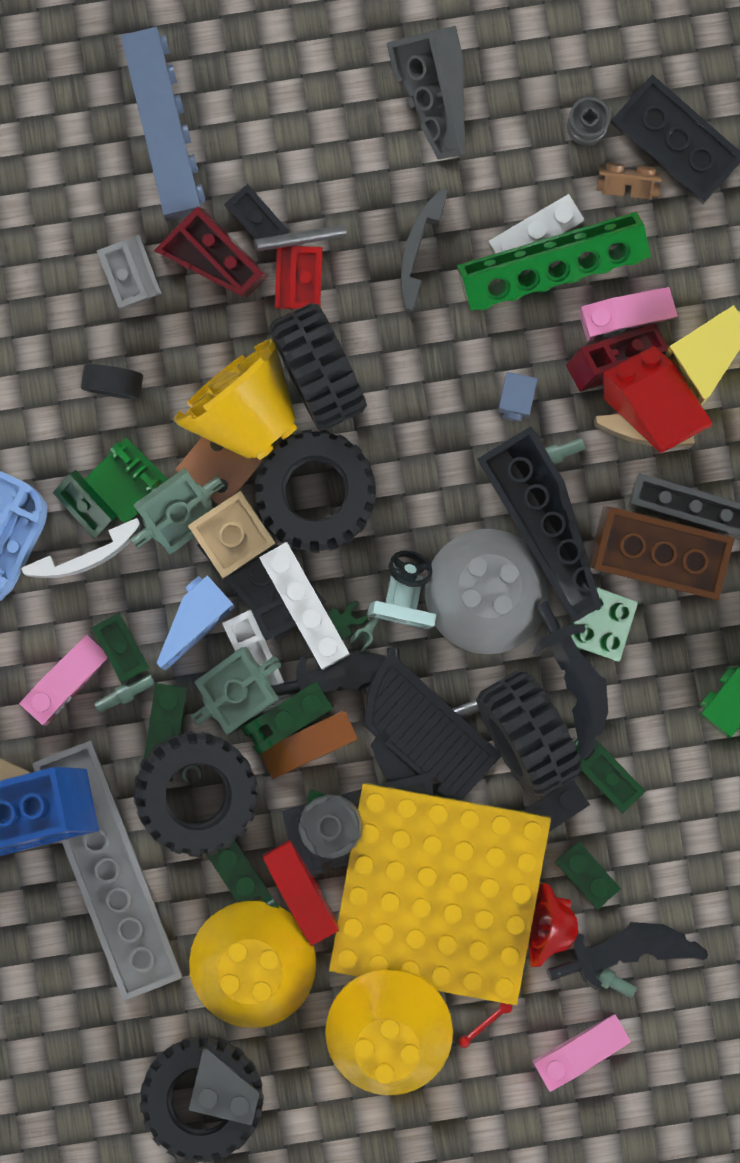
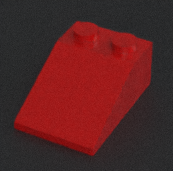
[603,346,712,454]

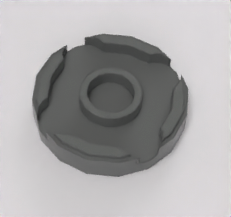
[299,794,363,859]

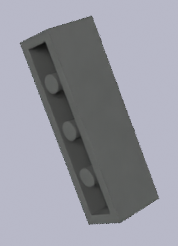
[628,473,740,540]

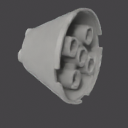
[425,529,550,654]

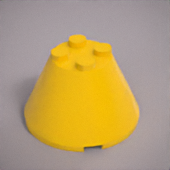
[174,339,297,460]
[189,900,316,1028]
[325,969,453,1095]

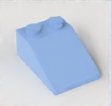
[157,575,236,671]

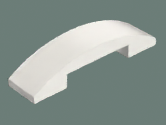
[21,518,142,578]
[222,610,290,733]

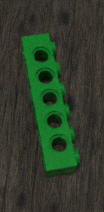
[457,212,651,311]

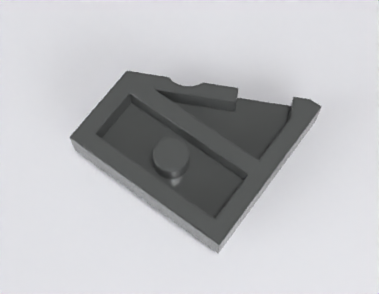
[189,1048,260,1126]

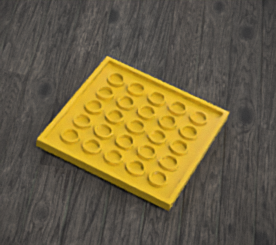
[329,783,551,1005]

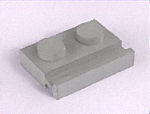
[97,235,162,310]

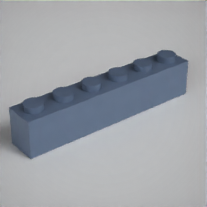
[121,27,206,221]

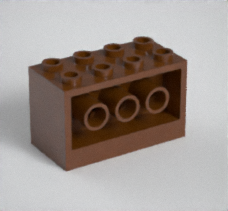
[589,506,735,600]

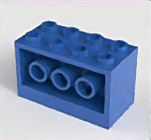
[0,767,99,856]

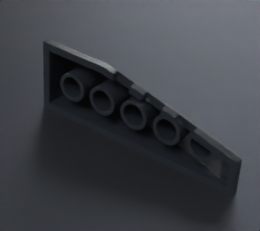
[477,426,602,623]

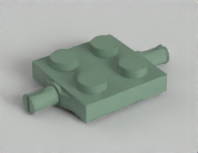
[130,468,225,555]
[191,647,281,735]

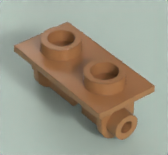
[596,162,662,200]

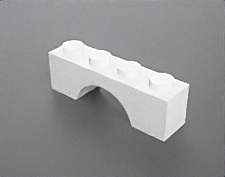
[259,542,350,670]

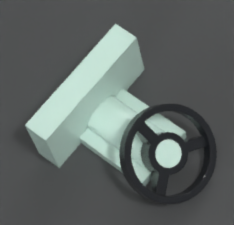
[367,550,436,629]

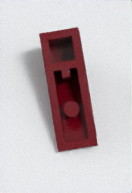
[566,323,669,392]

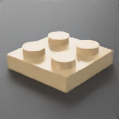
[188,491,276,579]

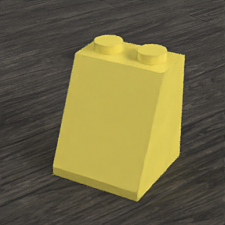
[664,305,740,406]

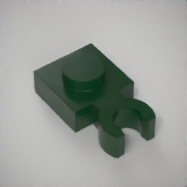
[327,601,368,641]

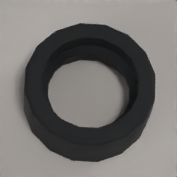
[81,364,143,399]

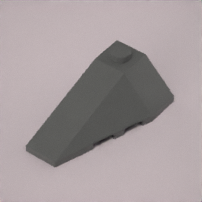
[386,26,465,160]

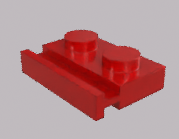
[275,246,323,310]

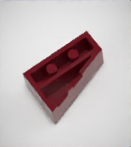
[154,206,269,298]

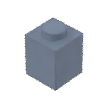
[498,372,538,422]

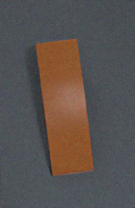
[261,710,358,780]

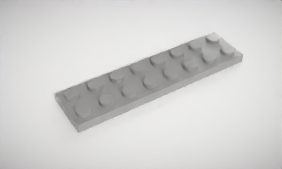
[32,740,183,1001]

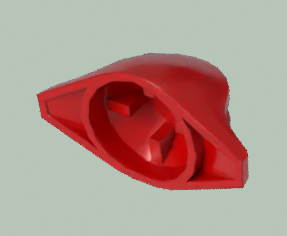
[529,883,578,967]

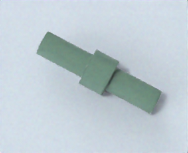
[545,438,585,465]
[94,673,155,714]
[595,968,637,999]

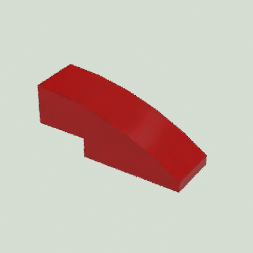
[263,840,339,946]

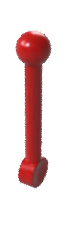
[458,1003,512,1048]

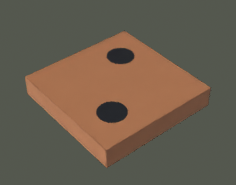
[175,437,262,505]

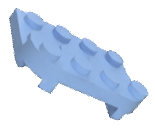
[0,471,48,601]

